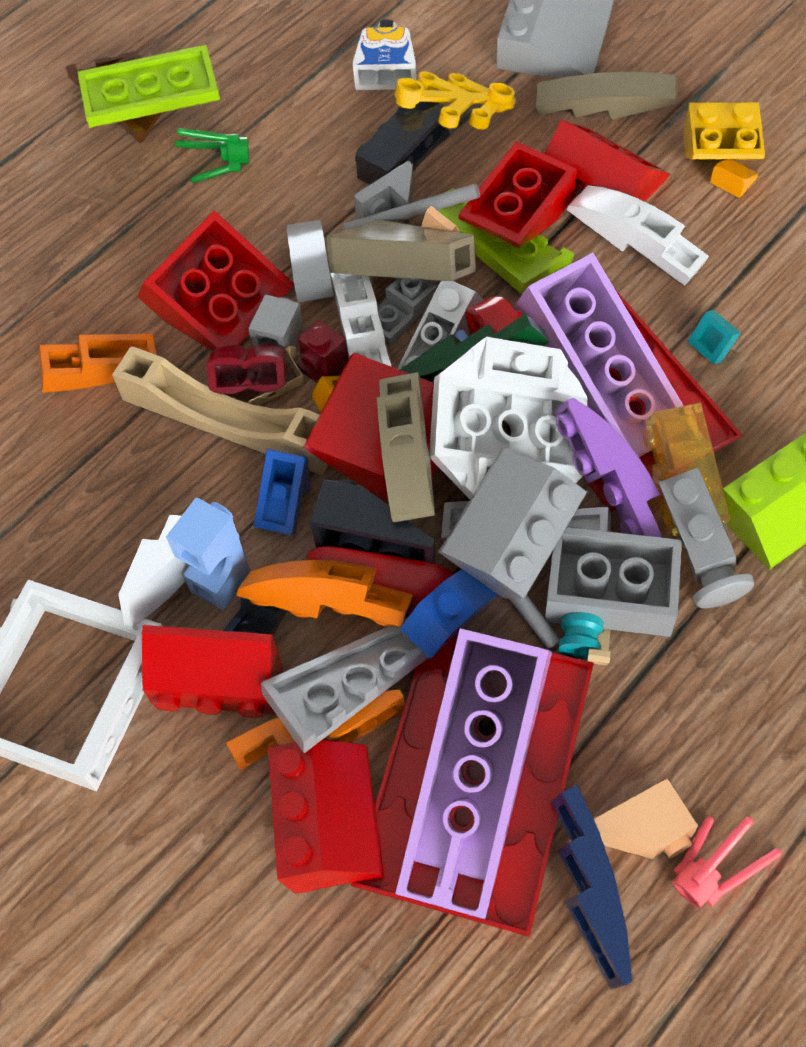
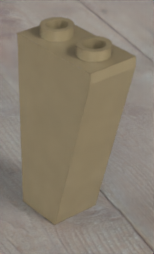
[326,220,476,281]

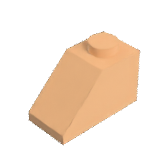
[594,779,698,859]

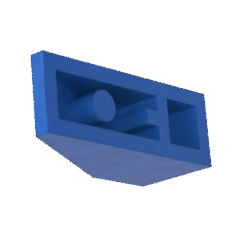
[400,569,499,659]

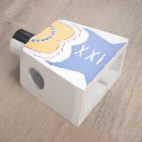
[353,19,416,90]

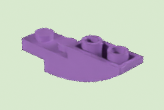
[555,398,663,538]

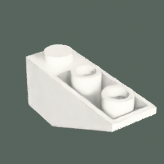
[397,281,484,370]

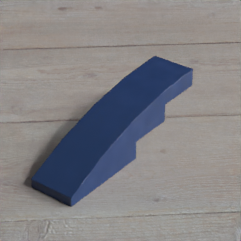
[551,785,632,989]

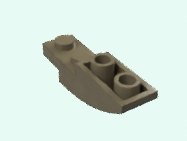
[377,372,435,523]

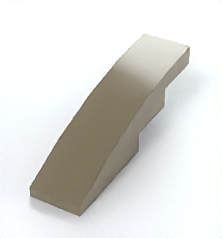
[536,72,677,120]

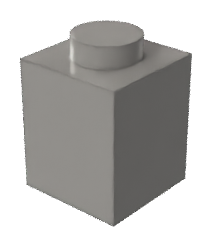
[248,294,303,348]

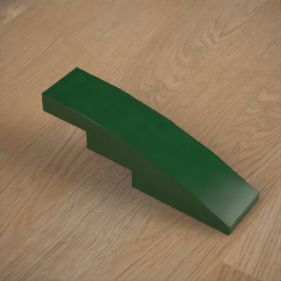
[400,313,550,383]

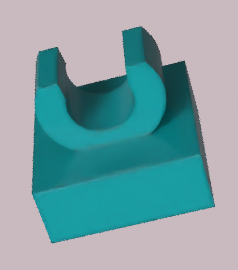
[687,310,741,364]

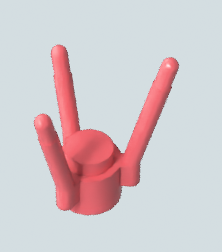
[672,816,782,908]

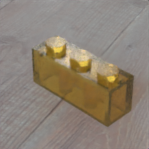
[642,403,731,536]

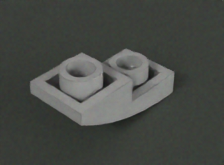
[377,278,437,348]

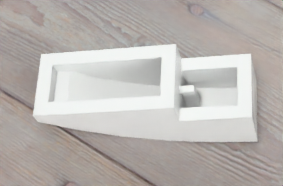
[119,515,190,626]

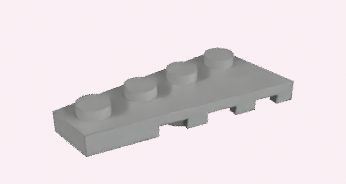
[261,618,428,753]

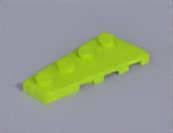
[437,188,574,294]

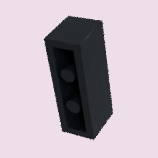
[355,101,449,185]

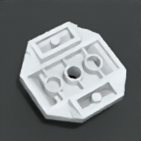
[429,337,588,499]

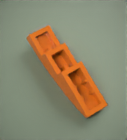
[226,689,405,771]

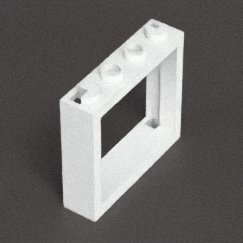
[0,580,162,791]

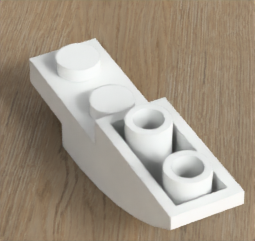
[567,185,709,286]

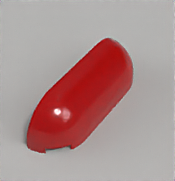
[306,547,455,618]

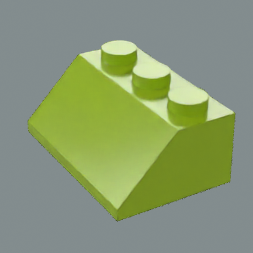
[716,433,806,570]

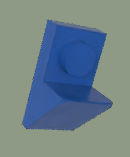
[254,449,311,535]

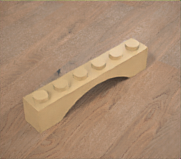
[112,346,328,475]

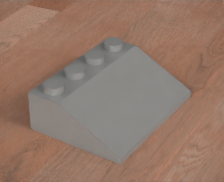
[497,0,615,79]

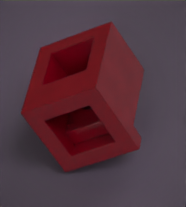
[297,319,349,383]

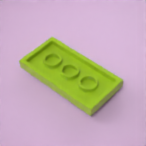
[78,45,220,128]

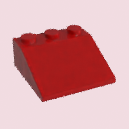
[137,210,294,351]
[303,353,437,504]

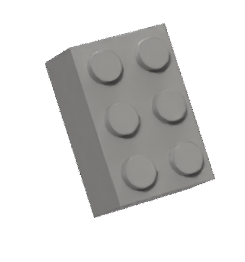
[545,527,682,637]

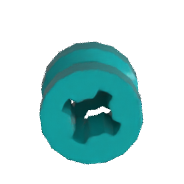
[558,612,604,660]

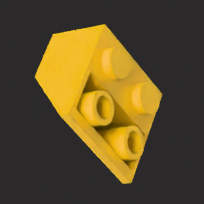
[683,102,765,159]

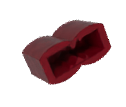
[206,343,288,394]

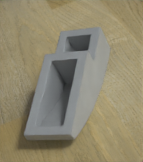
[287,220,333,302]

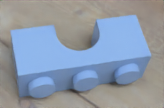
[166,497,250,611]

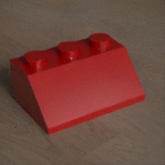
[544,119,670,202]
[141,625,283,718]
[268,740,383,894]

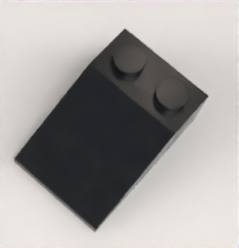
[310,479,436,564]

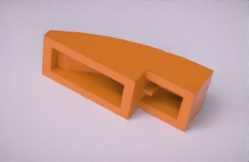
[38,334,157,393]

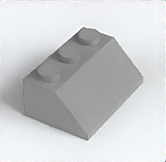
[438,448,587,599]

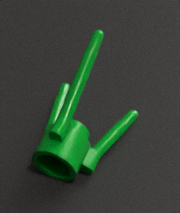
[174,128,250,183]

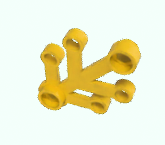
[394,71,516,130]

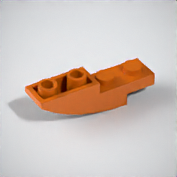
[237,560,413,627]

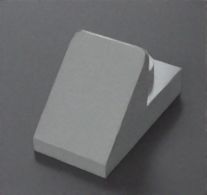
[354,161,414,224]

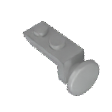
[659,468,754,609]

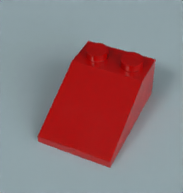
[458,141,576,248]

